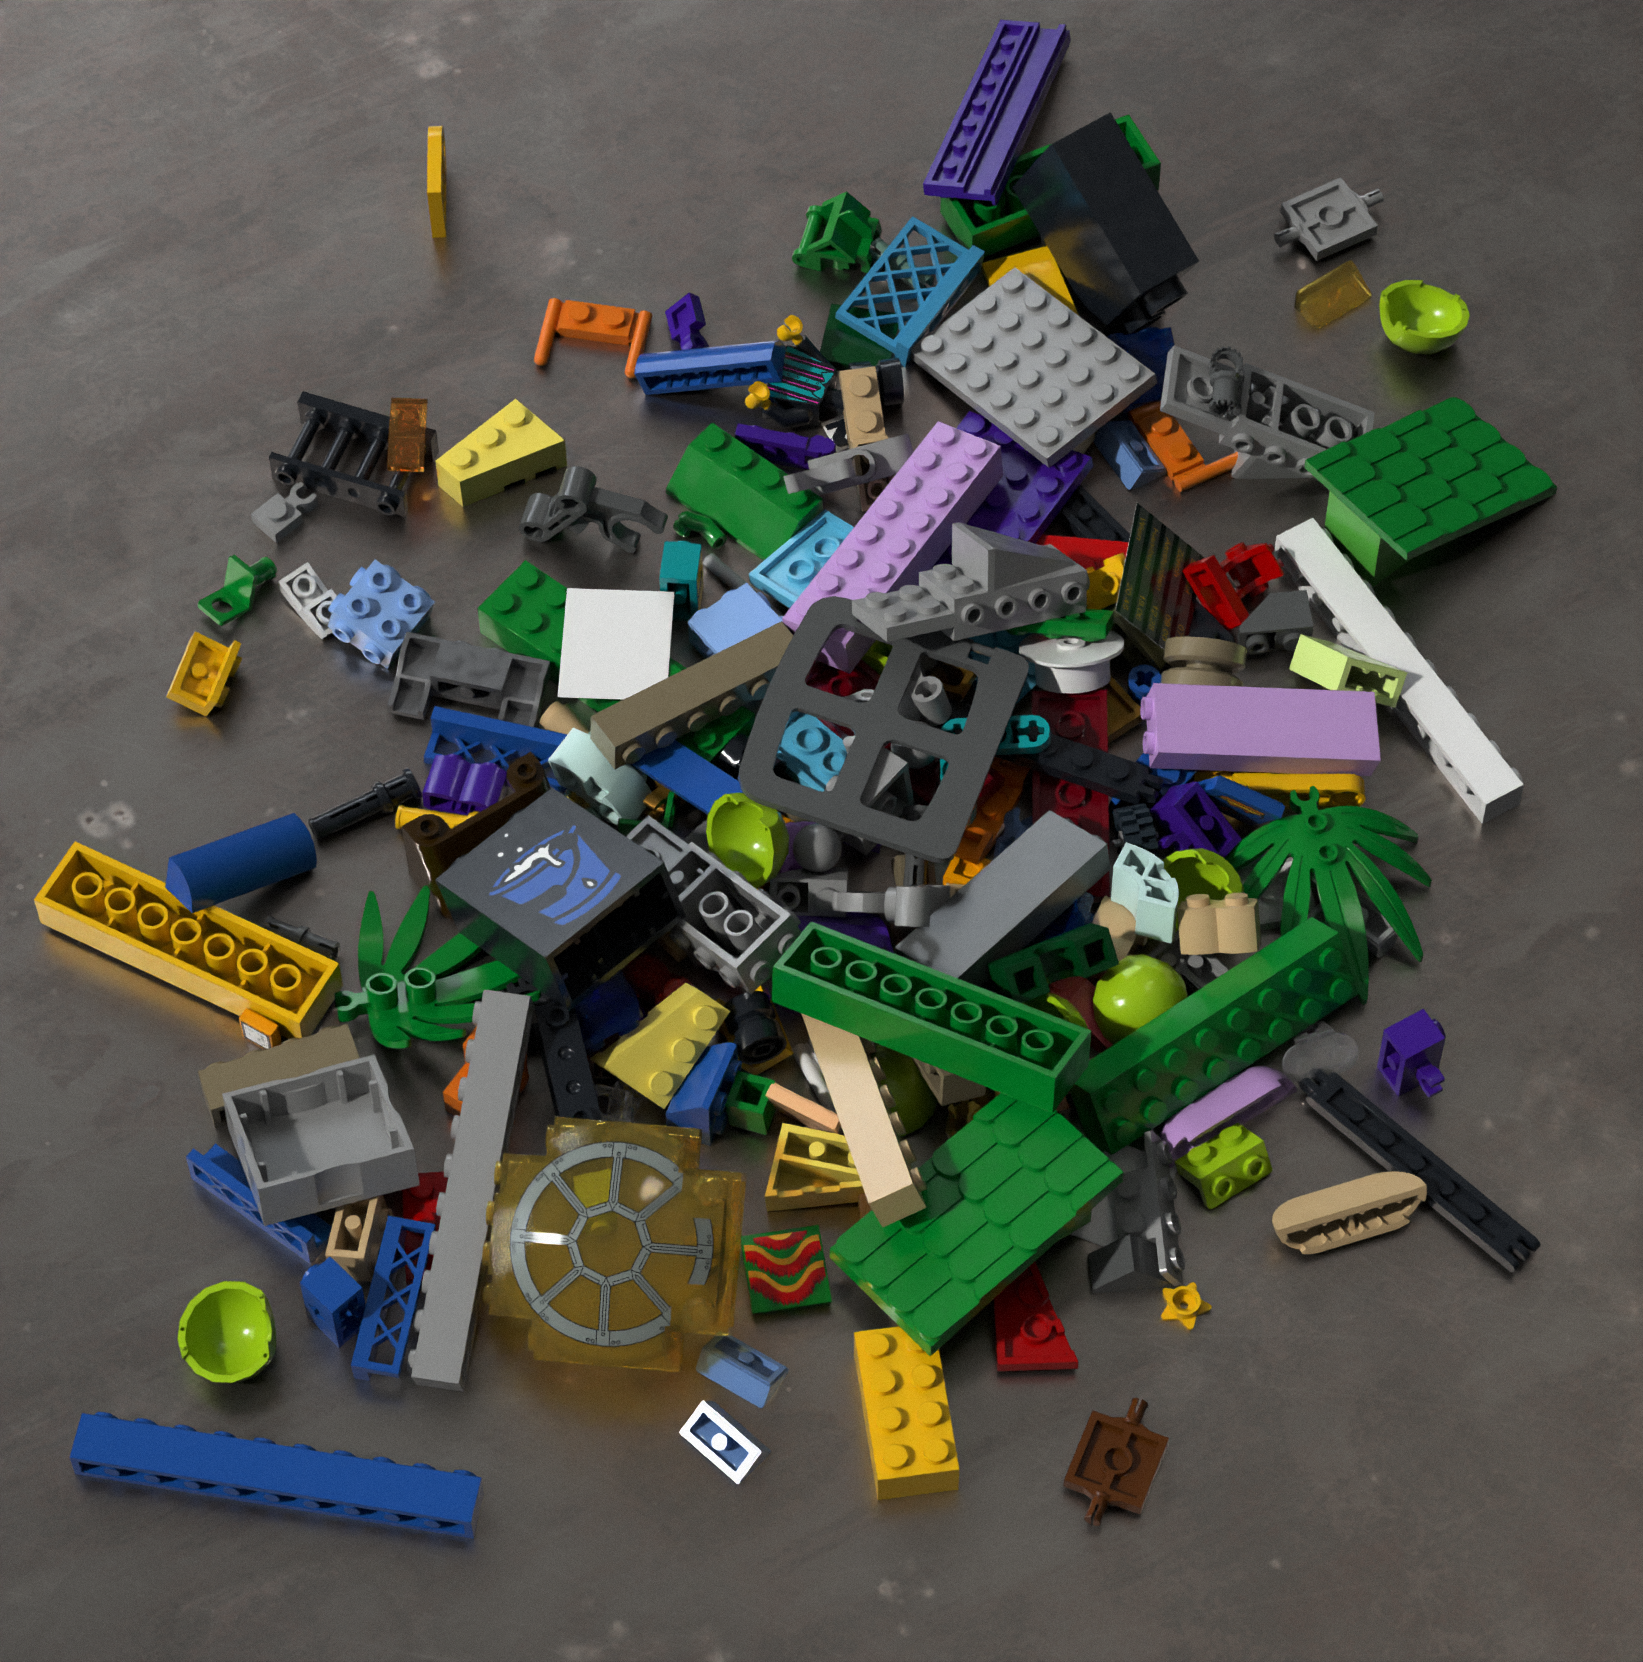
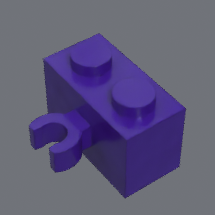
[1149,781,1242,858]
[1377,1009,1446,1098]

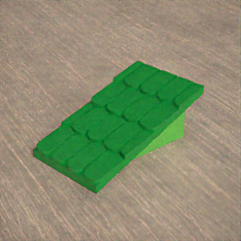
[1304,397,1557,587]
[829,1093,1124,1356]

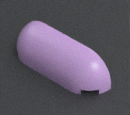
[1159,1066,1297,1168]

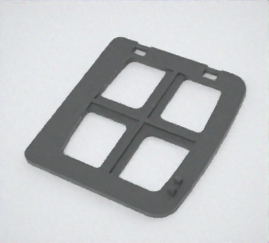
[738,596,1029,864]

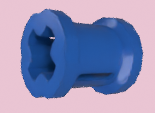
[1127,665,1161,706]

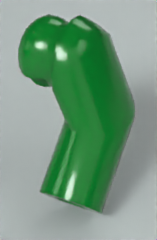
[673,511,727,550]

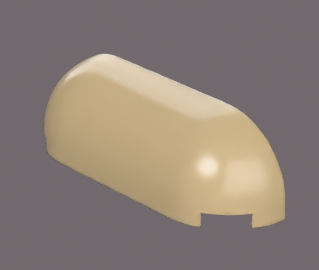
[1272,1171,1427,1254]

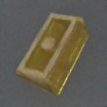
[1294,260,1372,330]

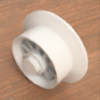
[1019,630,1124,693]

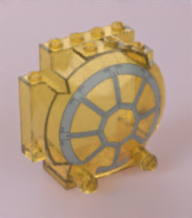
[482,1117,747,1372]

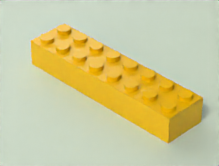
[34,841,343,1039]

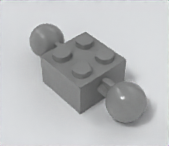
[793,720,935,872]

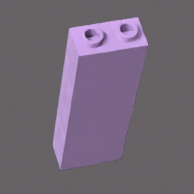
[1140,683,1381,776]

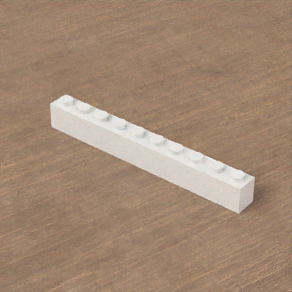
[1274,518,1524,824]

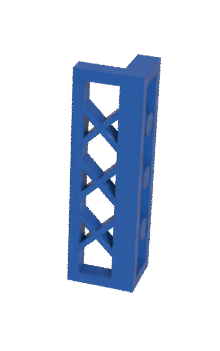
[424,706,570,794]
[186,1143,332,1264]
[351,1215,436,1381]

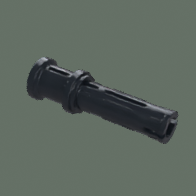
[307,767,422,841]

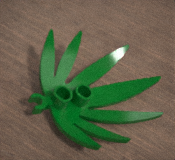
[1224,786,1432,1005]
[334,885,541,1049]

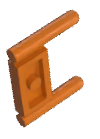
[534,298,653,379]
[1127,397,1238,492]

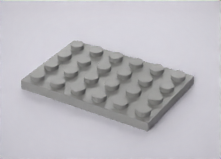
[910,267,1157,468]

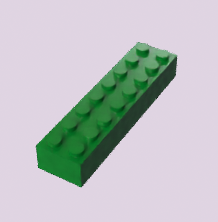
[477,560,755,766]
[1070,917,1358,1155]
[772,921,1091,1113]

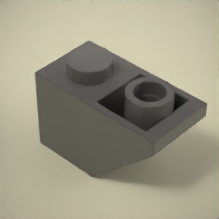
[1237,590,1314,654]

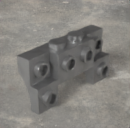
[387,632,551,728]

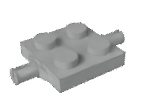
[1274,177,1384,261]

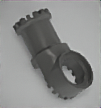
[1208,346,1243,418]

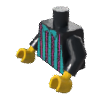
[745,315,844,429]

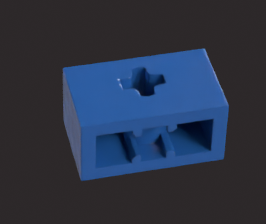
[300,1257,366,1348]

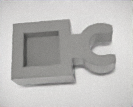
[251,482,318,543]

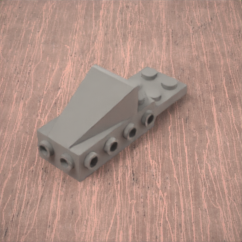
[1160,345,1375,481]
[852,522,1090,642]
[626,815,801,994]

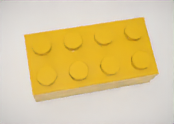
[854,1326,960,1500]

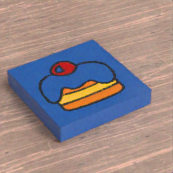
[1198,775,1285,826]

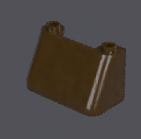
[402,752,551,921]

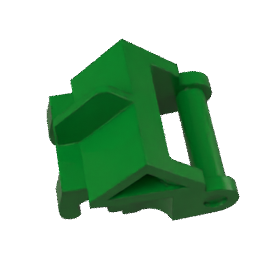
[792,191,882,273]

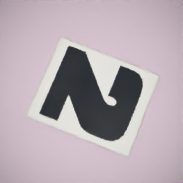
[821,415,849,453]

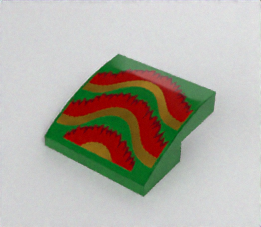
[740,1225,832,1315]

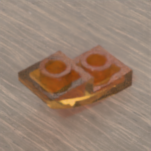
[387,398,428,472]

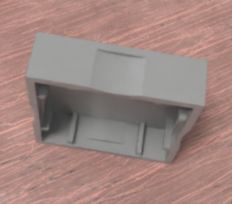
[222,1054,420,1226]

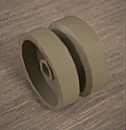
[1160,636,1247,687]

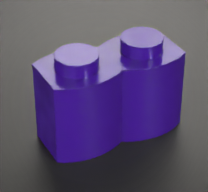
[422,754,509,816]

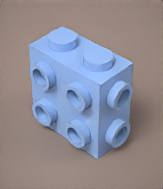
[328,559,435,669]
[688,583,783,659]

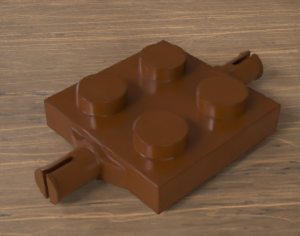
[1063,1398,1169,1526]

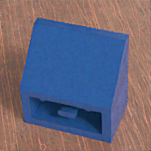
[665,1042,742,1147]

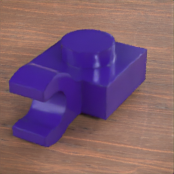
[665,292,709,350]

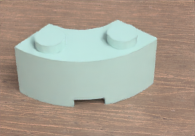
[548,728,651,825]
[1111,842,1179,944]

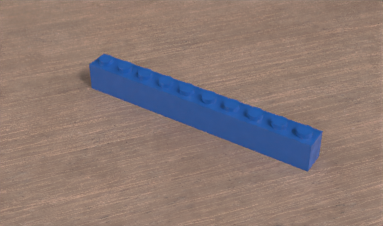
[69,1412,484,1539]

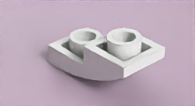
[276,562,337,639]

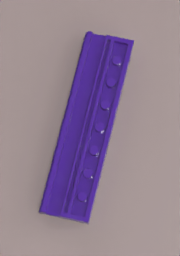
[923,20,1071,206]

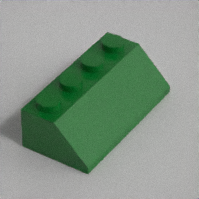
[666,423,823,561]

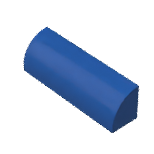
[634,340,786,395]
[631,740,743,815]
[165,813,317,913]

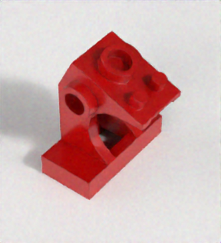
[1182,542,1284,630]

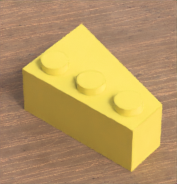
[435,399,567,507]
[590,983,730,1109]
[765,1123,865,1212]

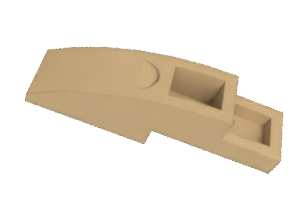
[839,366,894,512]

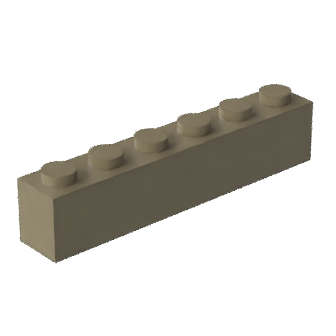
[590,621,793,770]

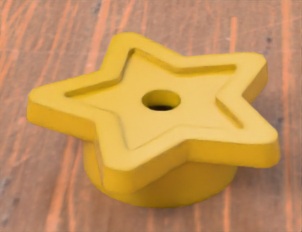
[1161,1282,1212,1331]

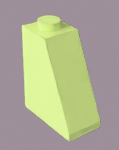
[1289,634,1408,708]

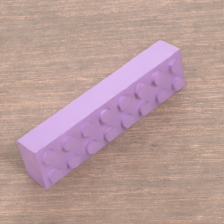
[782,421,1003,674]

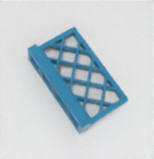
[835,216,985,367]

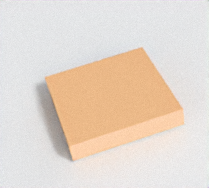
[765,1083,844,1135]

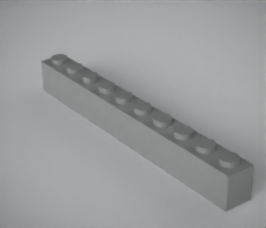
[407,990,535,1392]

